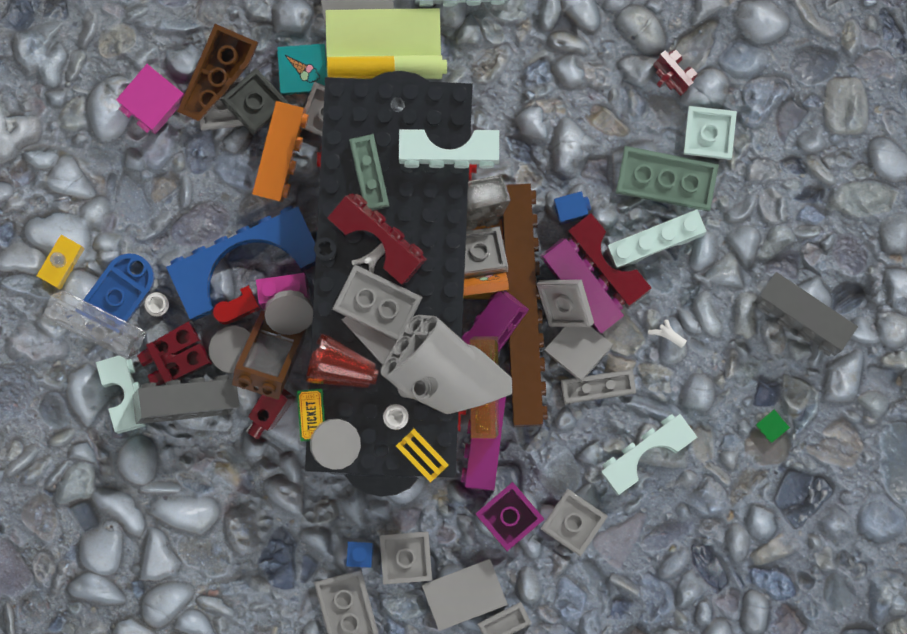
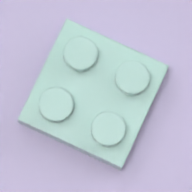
[683,106,737,160]

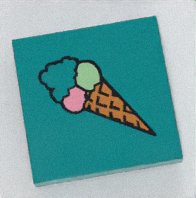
[277,44,327,95]

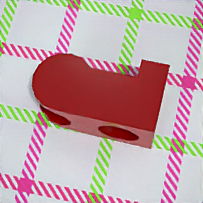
[213,285,261,325]

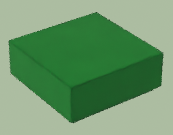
[755,409,790,444]

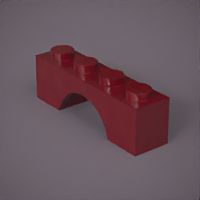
[327,193,427,284]
[567,213,652,309]

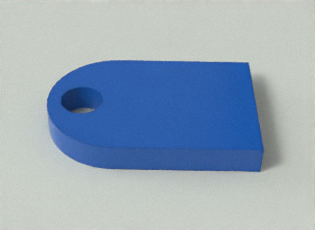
[81,253,155,331]

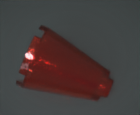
[306,333,379,388]

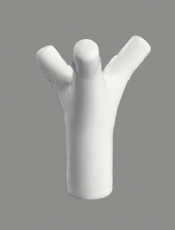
[352,243,385,273]
[648,320,687,348]

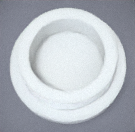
[145,292,169,317]
[383,404,409,430]

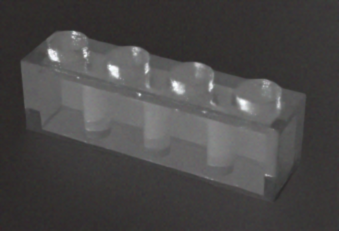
[43,290,146,359]

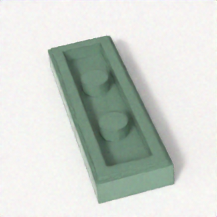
[349,134,390,211]

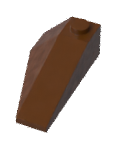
[177,24,259,122]

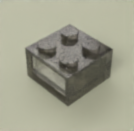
[466,175,511,231]

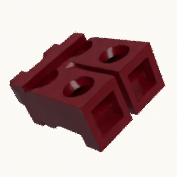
[137,321,213,386]

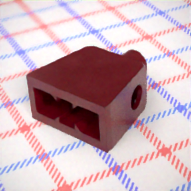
[246,389,296,439]

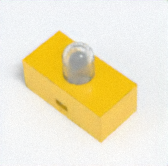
[36,235,84,290]

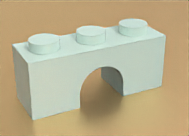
[96,354,146,434]

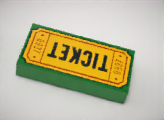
[297,389,325,442]

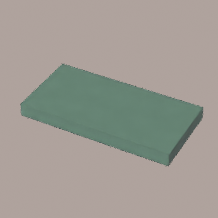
[615,146,719,212]

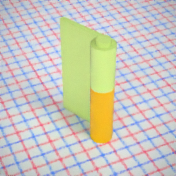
[325,8,447,79]

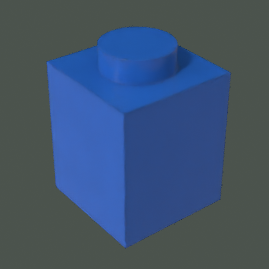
[553,191,591,225]
[347,542,374,568]

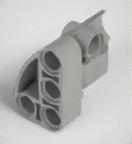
[381,315,512,414]

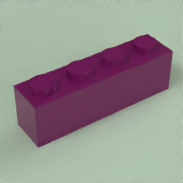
[539,238,624,334]
[462,291,529,361]
[461,397,506,492]

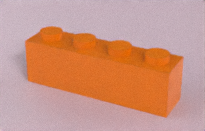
[252,101,309,202]

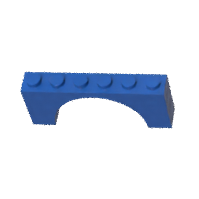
[166,206,316,322]

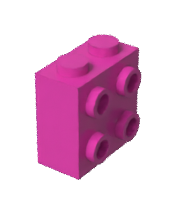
[116,64,184,135]
[256,273,310,310]

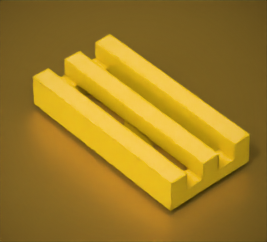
[396,429,449,483]

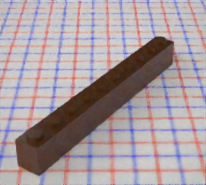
[502,183,548,427]

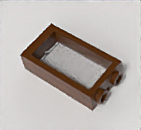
[232,310,306,400]

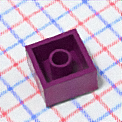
[475,482,545,552]

